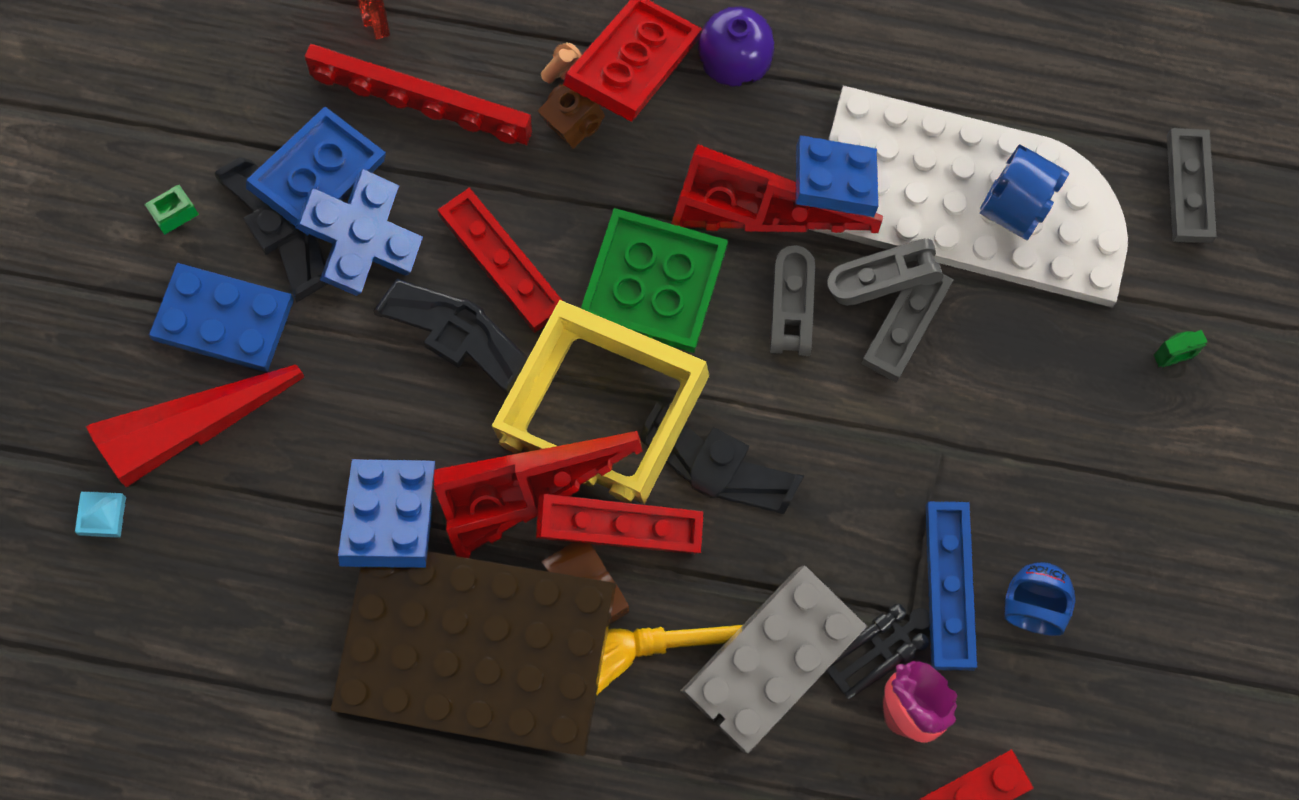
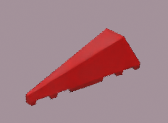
[671,144,883,233]
[86,364,304,487]
[434,431,642,558]

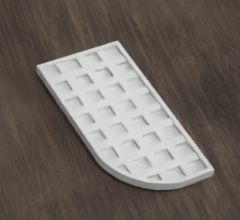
[809,86,1128,308]

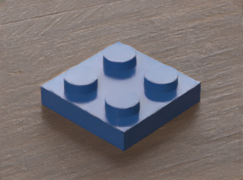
[796,135,879,217]

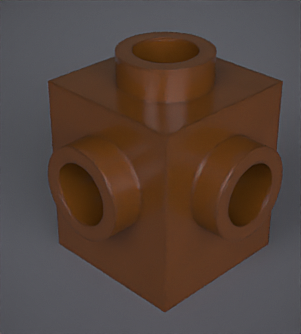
[537,84,606,149]

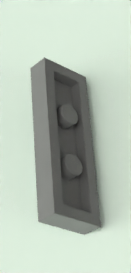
[1167,128,1217,243]
[861,262,954,383]

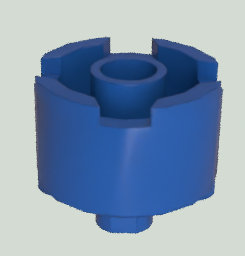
[979,144,1069,240]

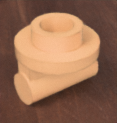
[541,43,582,83]

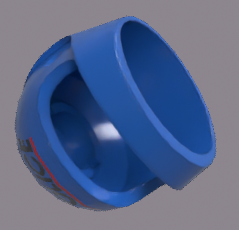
[1004,562,1075,636]

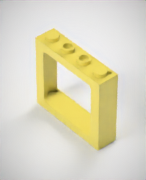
[492,300,709,504]

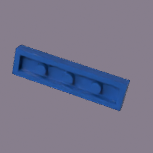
[925,502,977,670]

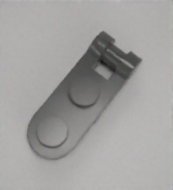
[828,239,943,306]
[770,245,815,356]

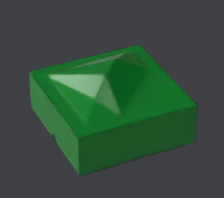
[145,185,199,235]
[1153,330,1207,368]

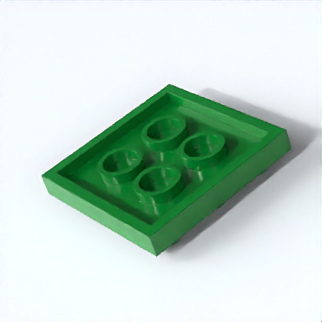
[581,208,728,353]

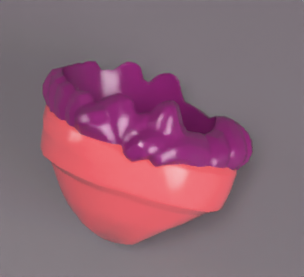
[883,661,957,743]

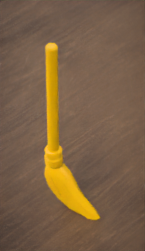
[596,625,742,696]

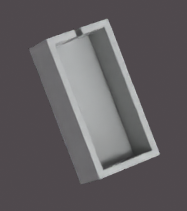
[680,566,867,753]

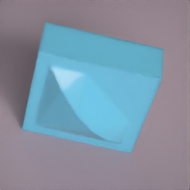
[75,491,126,538]

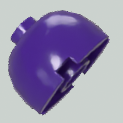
[698,6,775,87]

